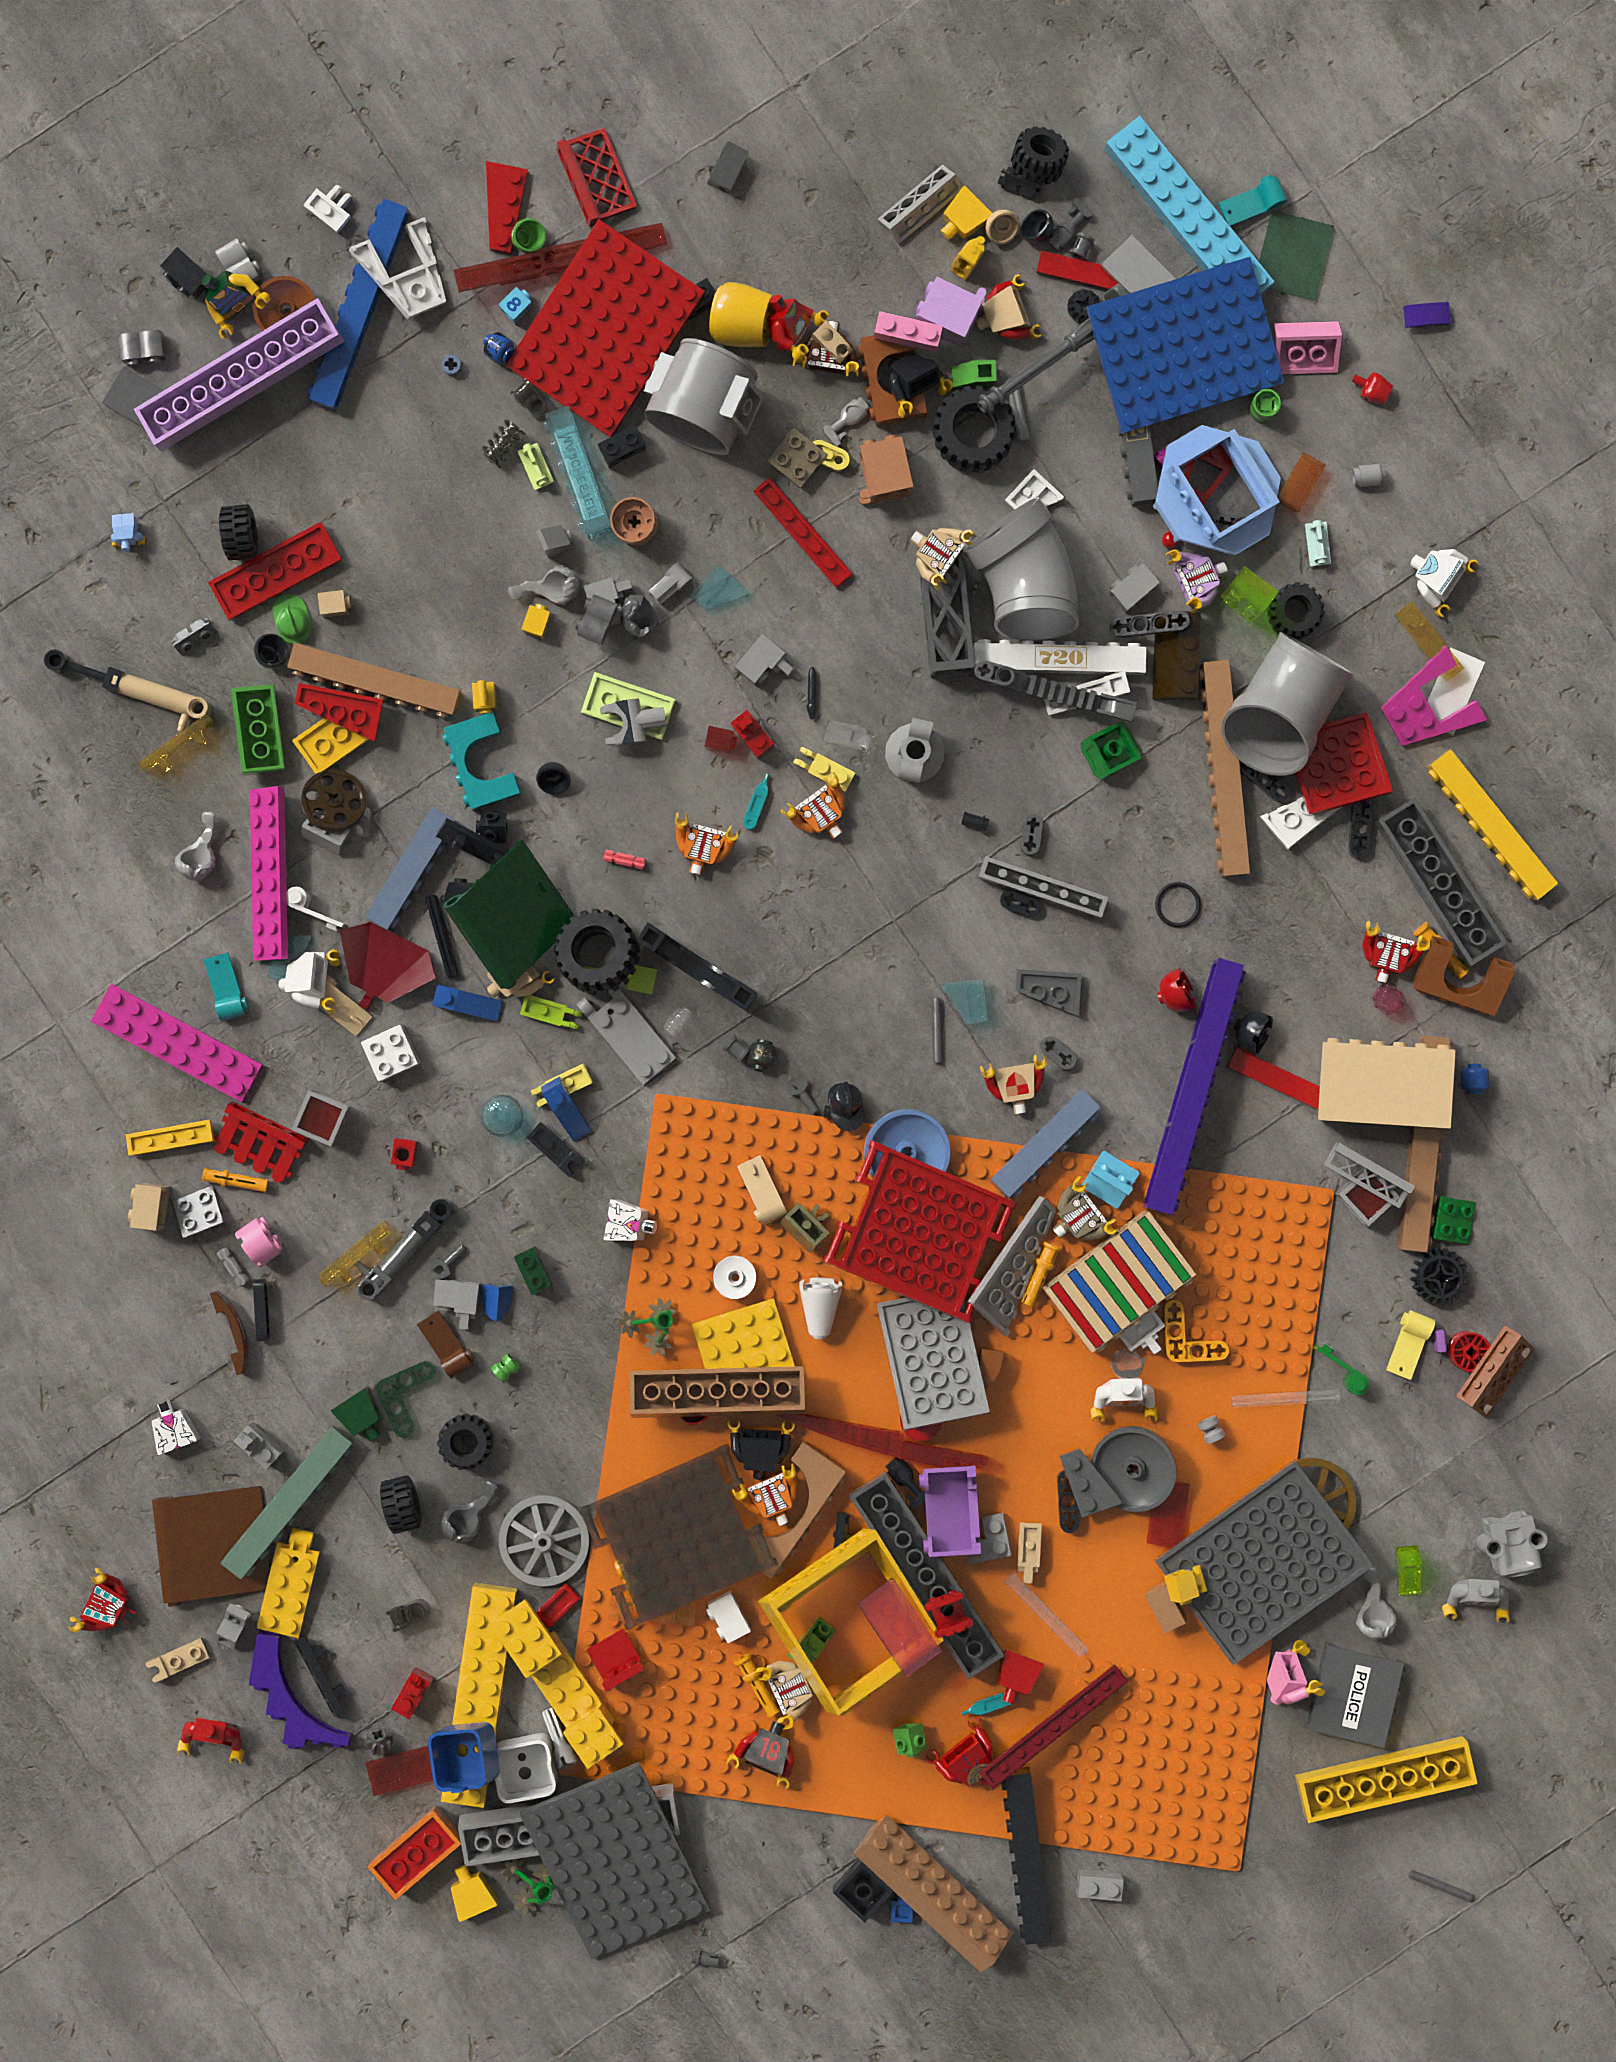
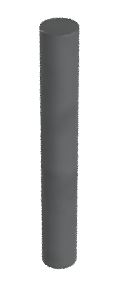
[932,998,942,1062]
[1408,1869,1472,1902]

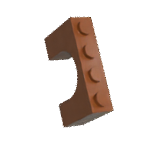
[857,335,927,426]
[1413,936,1515,1016]

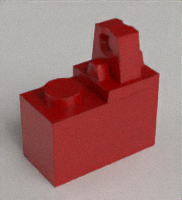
[730,710,774,759]
[391,1667,434,1720]

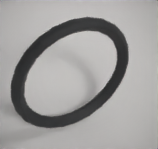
[1155,882,1200,927]

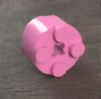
[235,1217,283,1268]

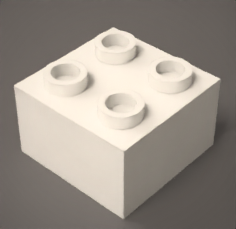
[361,1025,421,1082]

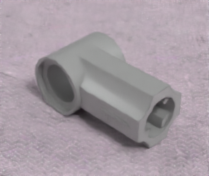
[649,562,693,605]

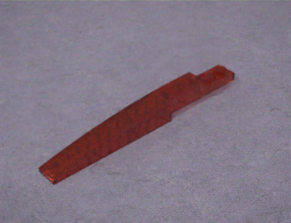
[453,223,667,293]
[776,1414,988,1469]

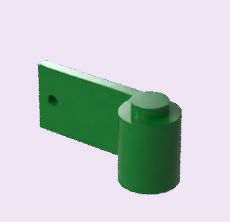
[1313,1343,1369,1395]

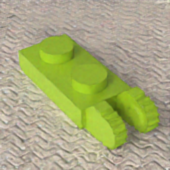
[520,995,583,1030]

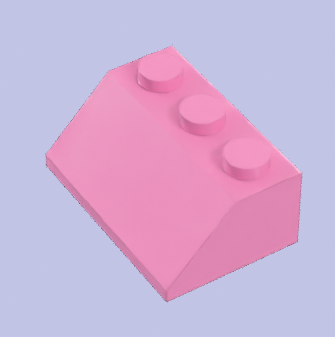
[1273,322,1342,374]

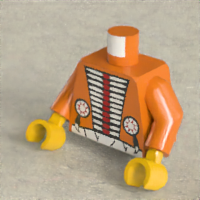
[781,772,845,839]
[675,812,741,875]
[732,1463,799,1526]

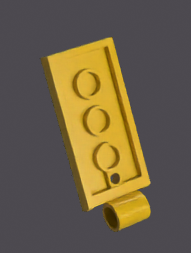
[257,1527,320,1638]

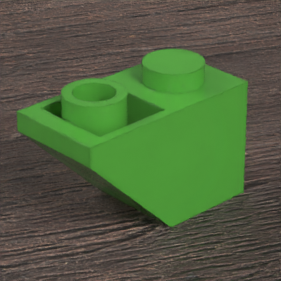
[951,360,996,388]
[788,1616,836,1663]

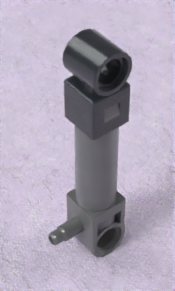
[354,1198,454,1301]

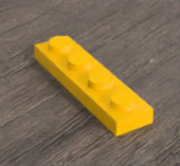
[125,1120,215,1156]

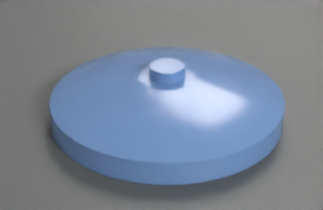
[864,1109,950,1178]

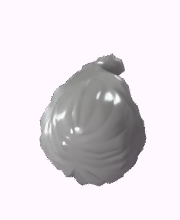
[508,565,579,605]
[175,811,216,881]
[1356,1567,1397,1641]

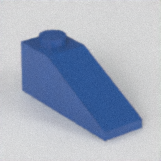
[433,985,503,1021]
[541,1076,592,1141]

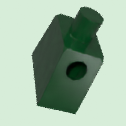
[331,1386,382,1441]

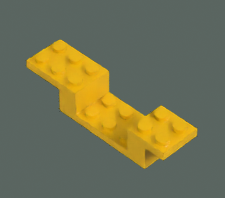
[489,1599,624,1769]

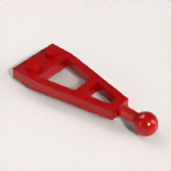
[1162,444,1233,549]

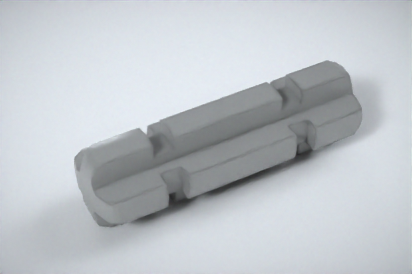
[217,1247,249,1287]

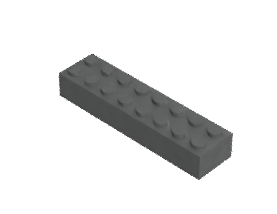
[1374,798,1507,967]

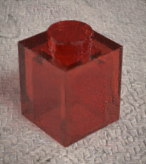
[704,726,738,754]

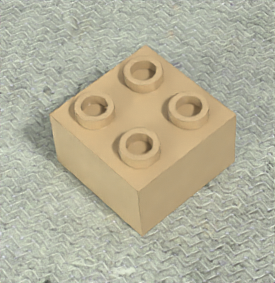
[128,1183,170,1231]

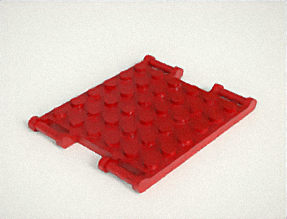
[822,1141,1017,1324]

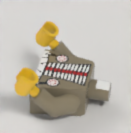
[1053,1176,1120,1240]

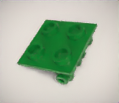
[1431,1196,1476,1244]

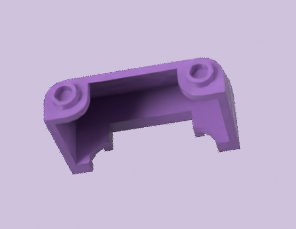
[919,1466,981,1558]

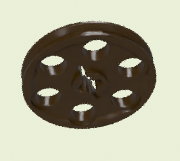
[301,769,366,832]

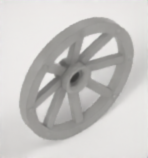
[499,1495,589,1586]

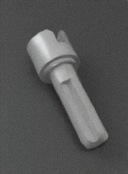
[542,1708,579,1770]

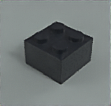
[833,1859,894,1923]

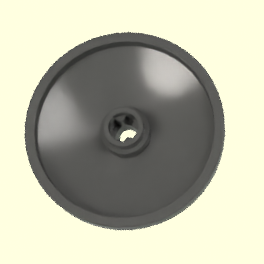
[1091,1426,1177,1512]

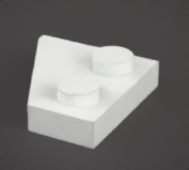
[1004,469,1064,510]

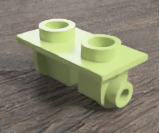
[518,443,554,490]

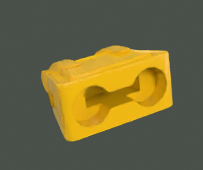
[950,236,985,281]

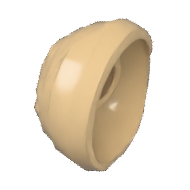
[985,210,1019,244]

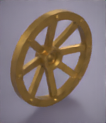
[1296,1457,1356,1529]

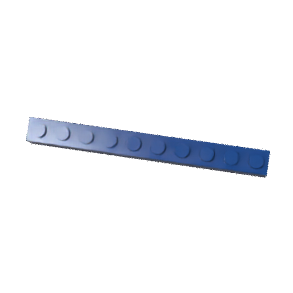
[308,198,410,412]

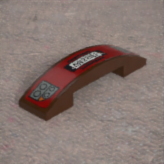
[210,1291,248,1375]

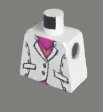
[604,1199,657,1240]
[152,1400,201,1455]

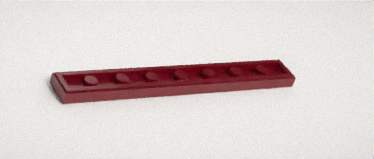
[979,1664,1128,1790]

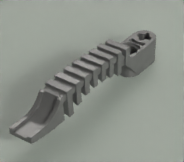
[974,661,1138,722]

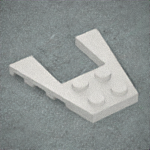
[349,217,446,320]

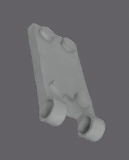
[577,989,676,1085]

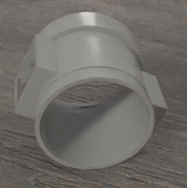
[644,338,764,455]

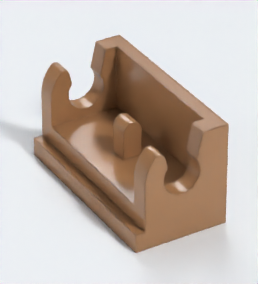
[1145,1581,1187,1633]

